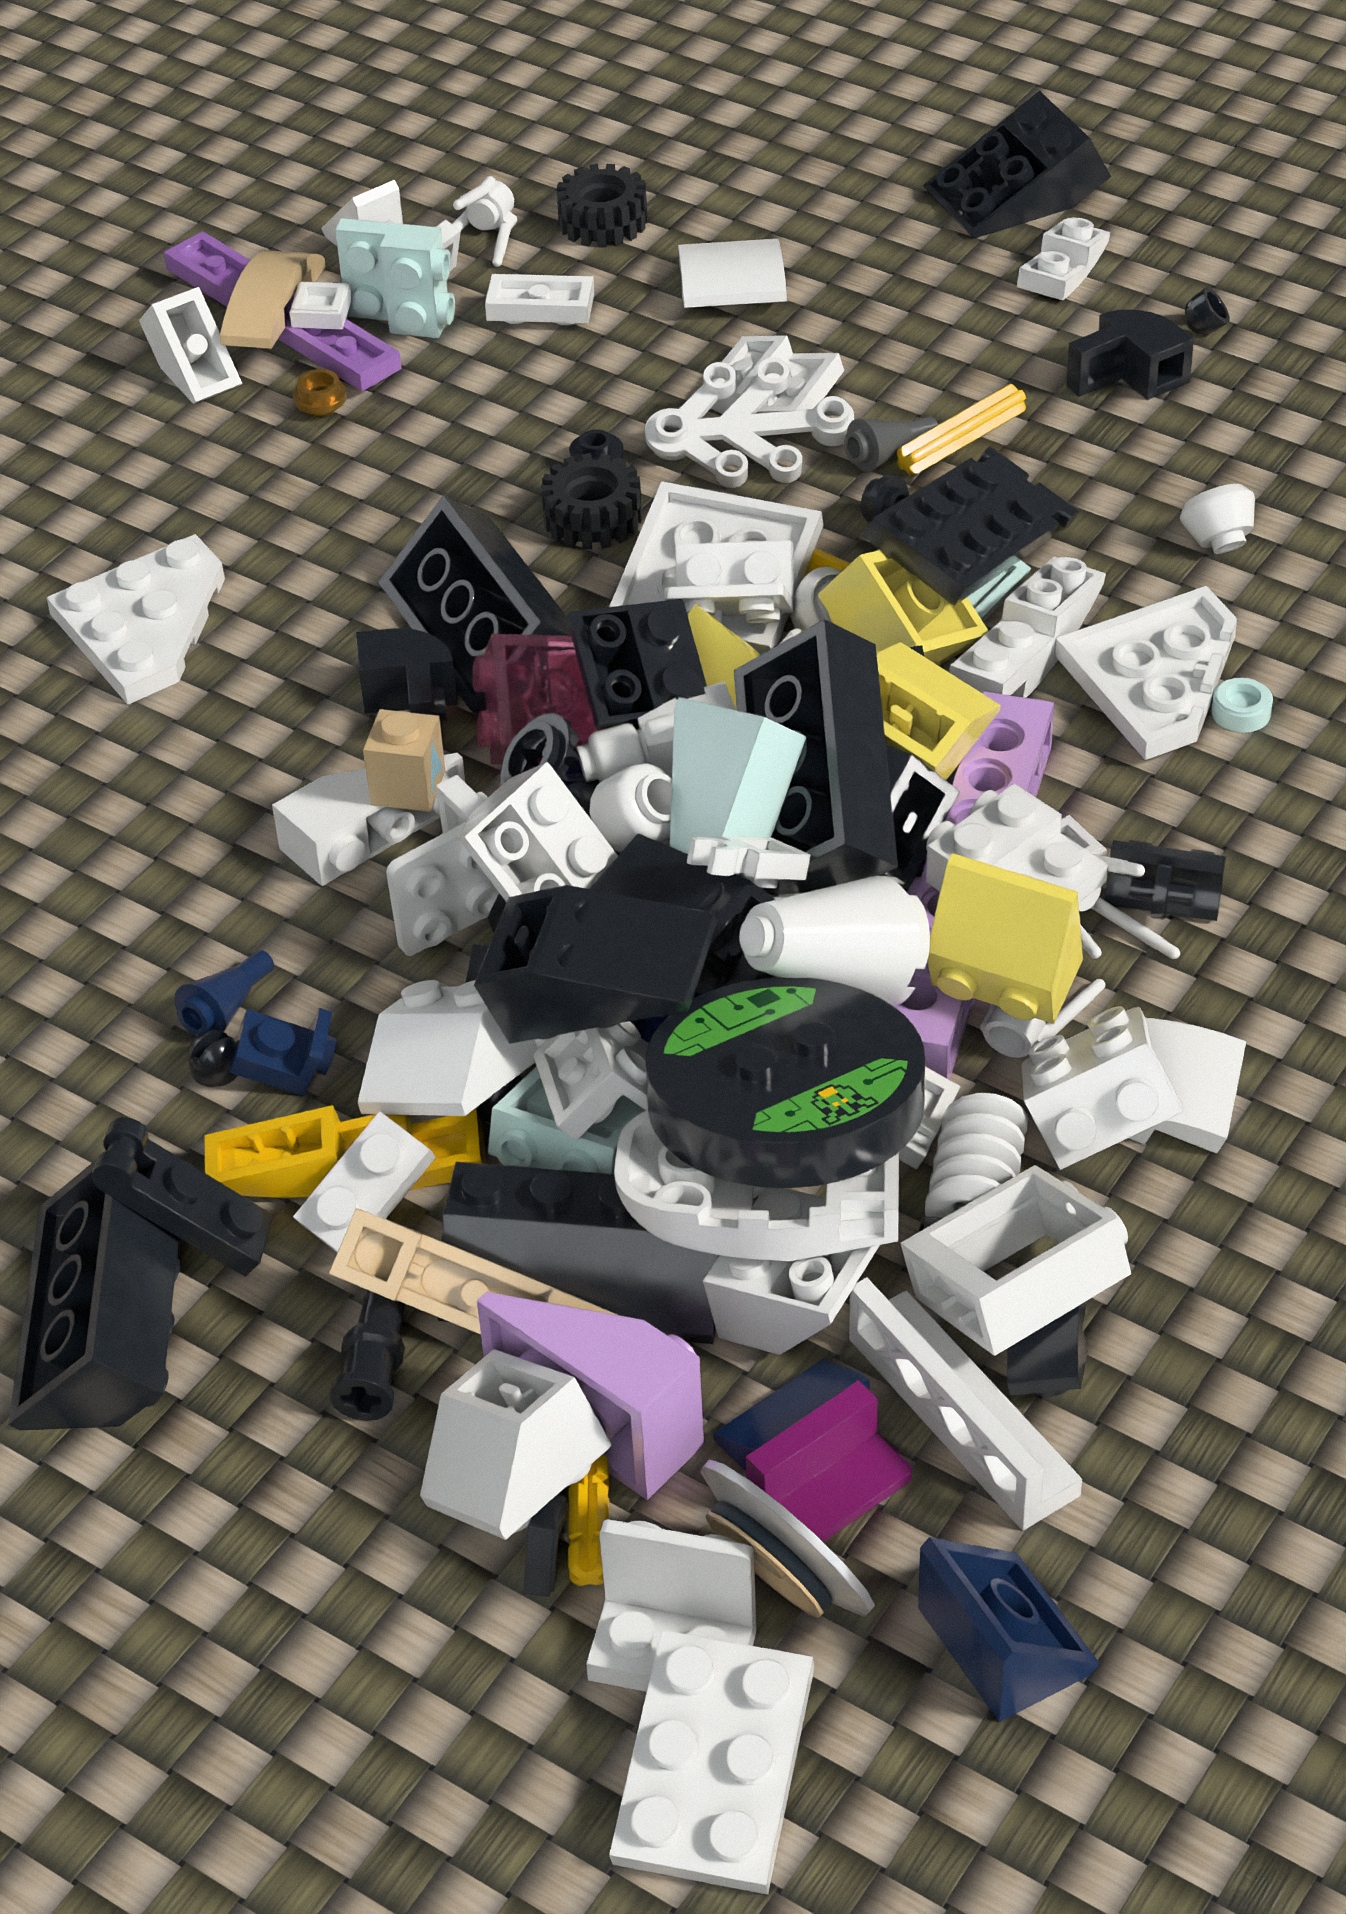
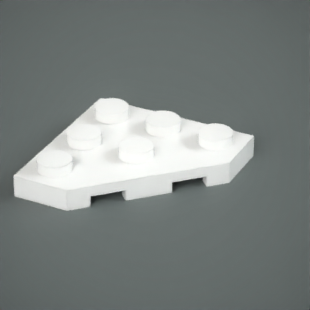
[46,534,225,705]
[1055,586,1237,760]

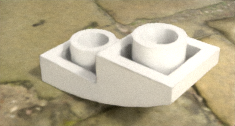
[1017,217,1110,300]

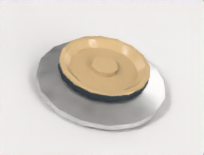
[701,1459,875,1618]

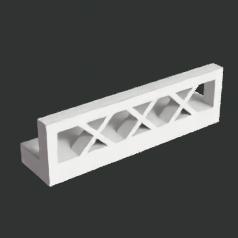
[849,1277,1082,1531]

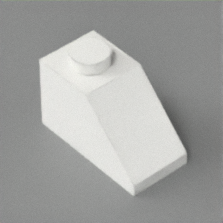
[139,287,243,404]

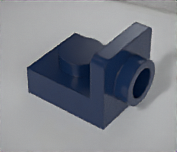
[229,1008,337,1096]

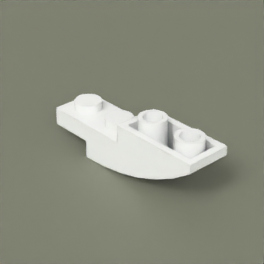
[949,556,1106,698]

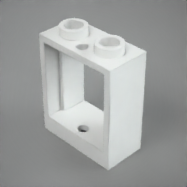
[900,1165,1131,1356]

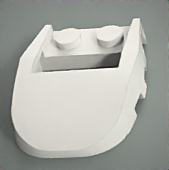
[614,1110,899,1261]

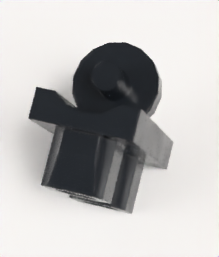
[1105,840,1226,921]

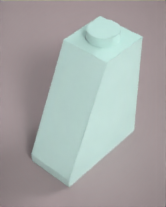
[670,697,806,876]

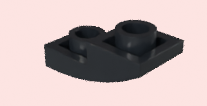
[1007,1301,1088,1397]

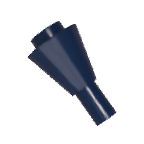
[175,950,274,1035]

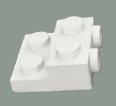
[926,784,1108,902]

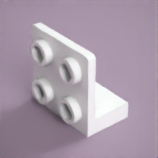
[665,540,794,624]
[533,1021,649,1141]
[586,1519,756,1692]

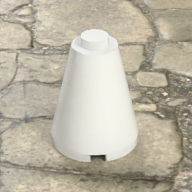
[739,876,930,1006]

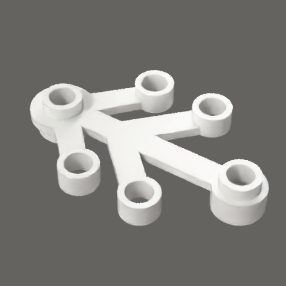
[645,357,854,488]

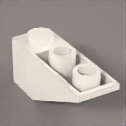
[272,753,465,886]

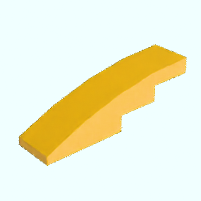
[204,1105,486,1198]

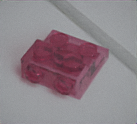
[473,634,600,764]

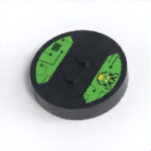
[646,977,925,1188]

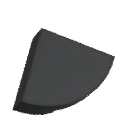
[523,1495,568,1597]

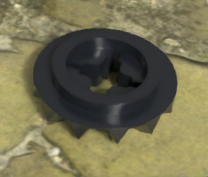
[500,713,579,786]

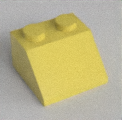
[817,550,989,666]
[928,853,1083,1024]

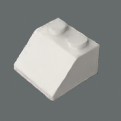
[358,980,538,1116]

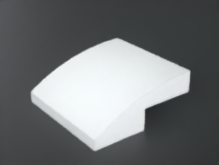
[678,239,787,308]
[711,335,844,414]
[1129,1018,1246,1154]

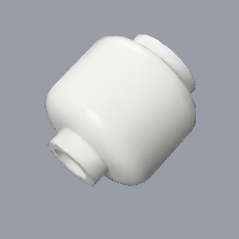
[590,763,672,853]

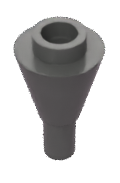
[844,416,938,472]

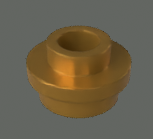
[293,369,347,417]

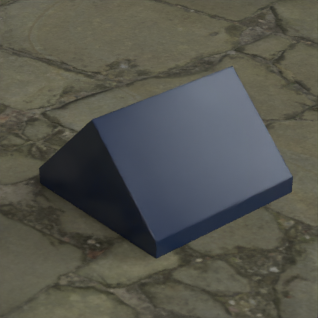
[918,1537,1100,1722]

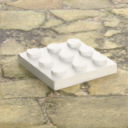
[609,481,823,654]

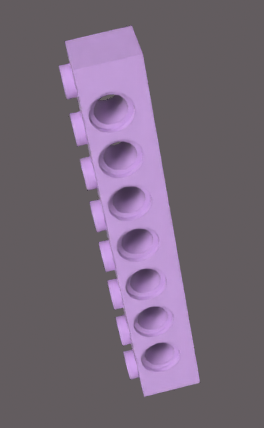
[894,691,1054,1080]

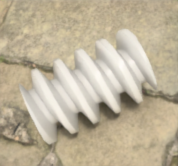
[925,1093,1028,1218]

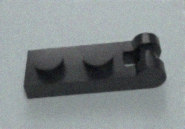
[92,1117,274,1277]

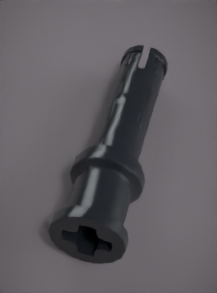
[330,1289,406,1421]

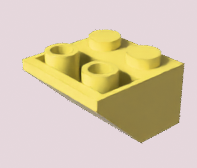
[877,642,1001,780]

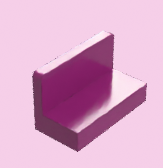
[746,1380,912,1542]

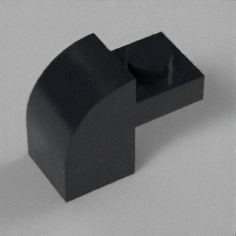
[1066,310,1194,400]
[356,628,458,721]

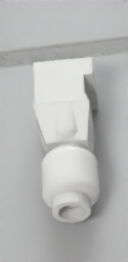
[576,681,736,783]

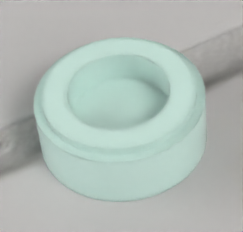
[1211,678,1273,733]

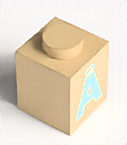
[363,709,445,812]

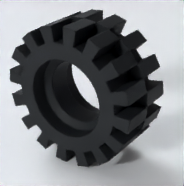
[557,163,648,248]
[541,453,642,550]

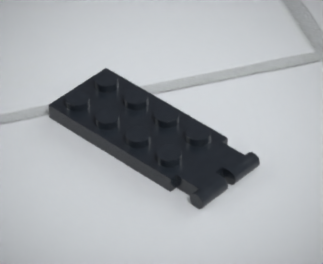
[862,446,1079,606]

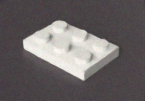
[609,1629,814,1895]

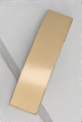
[220,250,325,349]
[329,1208,617,1334]

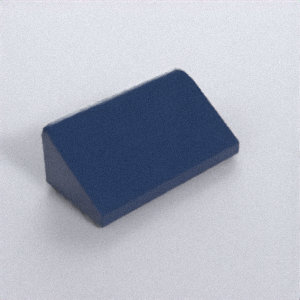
[713,1359,870,1471]

